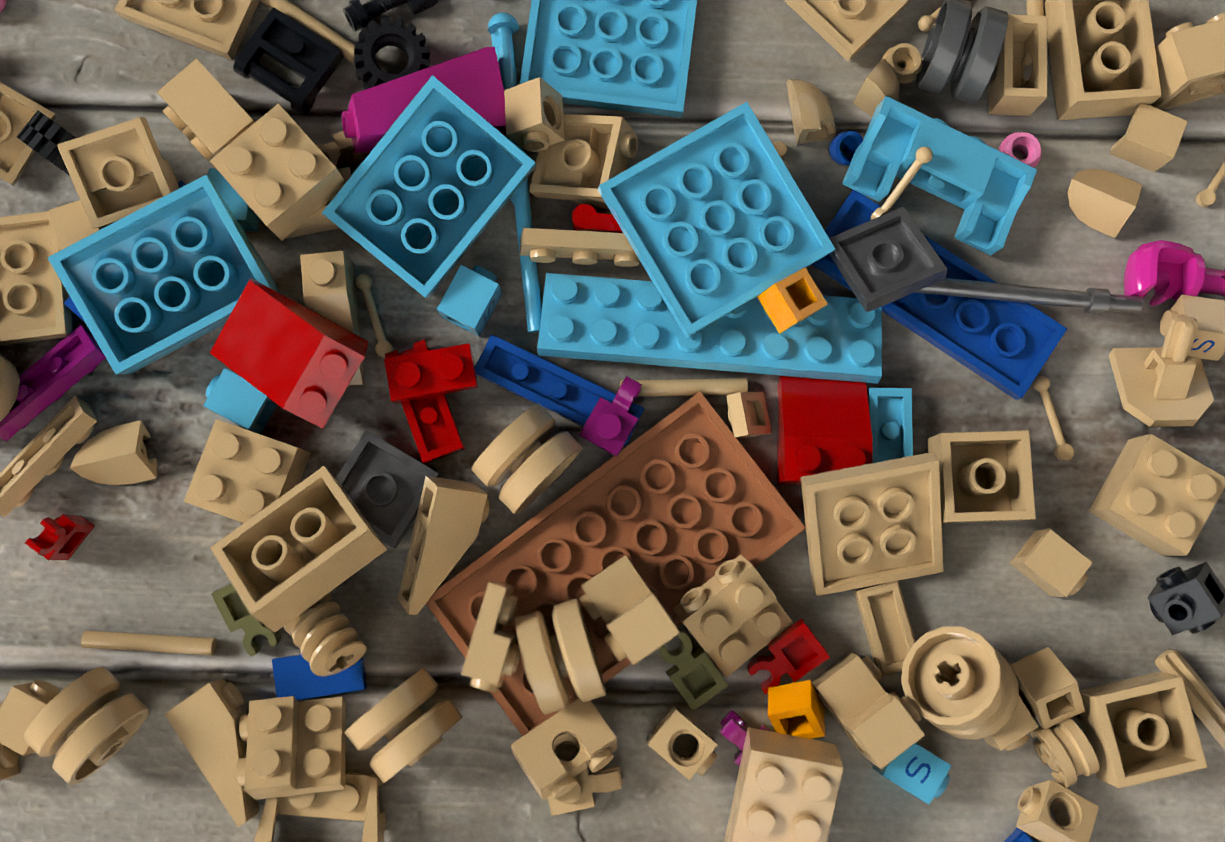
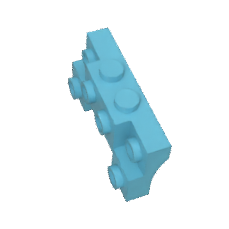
[842,96,1037,256]

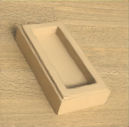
[854,581,916,676]

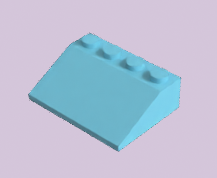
[322,75,536,298]
[47,175,281,375]

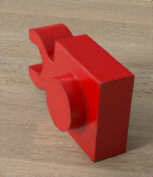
[25,514,95,561]
[747,618,830,694]

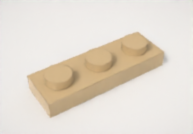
[520,228,640,267]
[0,396,97,517]

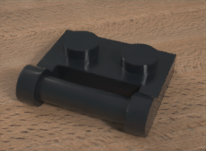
[233,7,344,115]

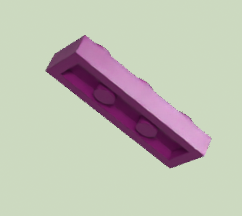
[0,325,106,441]

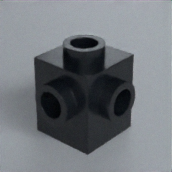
[1147,562,1225,635]

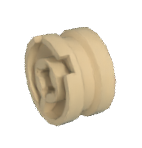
[1030,718,1099,788]

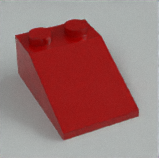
[210,278,369,429]
[777,375,873,485]

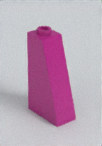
[342,47,506,153]

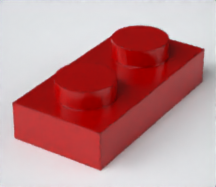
[384,343,478,403]

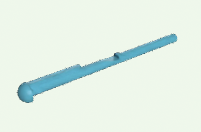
[488,12,542,333]

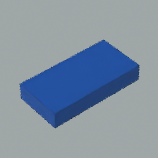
[272,654,367,700]

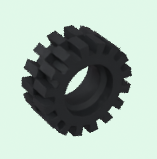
[354,17,430,90]
[17,110,76,176]

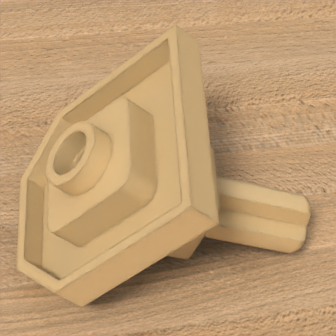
[1108,315,1214,427]

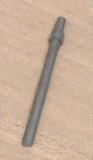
[915,278,1143,315]

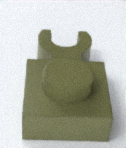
[211,583,281,657]
[657,627,728,711]

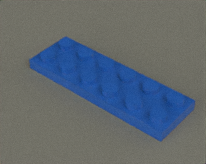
[812,190,1067,400]

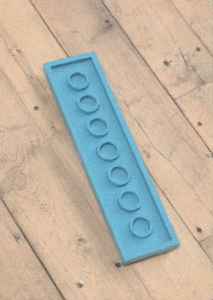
[537,273,882,384]

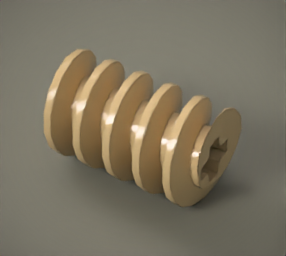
[284,592,367,677]

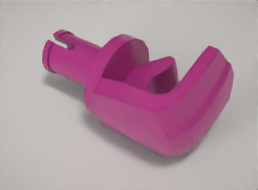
[1124,240,1225,306]

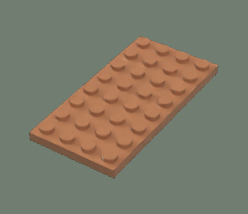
[426,391,806,737]

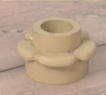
[882,43,922,85]

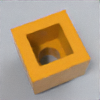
[757,267,828,334]
[768,679,825,739]

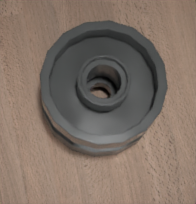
[916,0,1008,104]

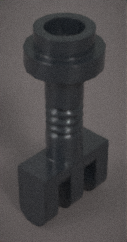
[343,0,438,32]

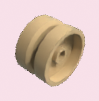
[471,403,583,515]
[515,598,606,715]
[901,626,1019,740]
[23,666,150,786]
[344,668,463,783]

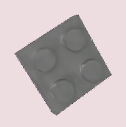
[829,206,947,313]
[336,430,441,548]

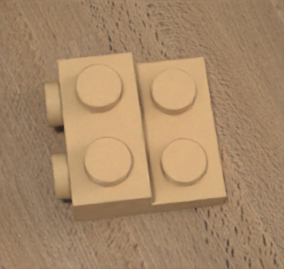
[0,82,57,186]
[529,114,638,209]
[57,117,179,229]
[672,555,793,678]
[461,581,521,692]
[236,696,346,800]

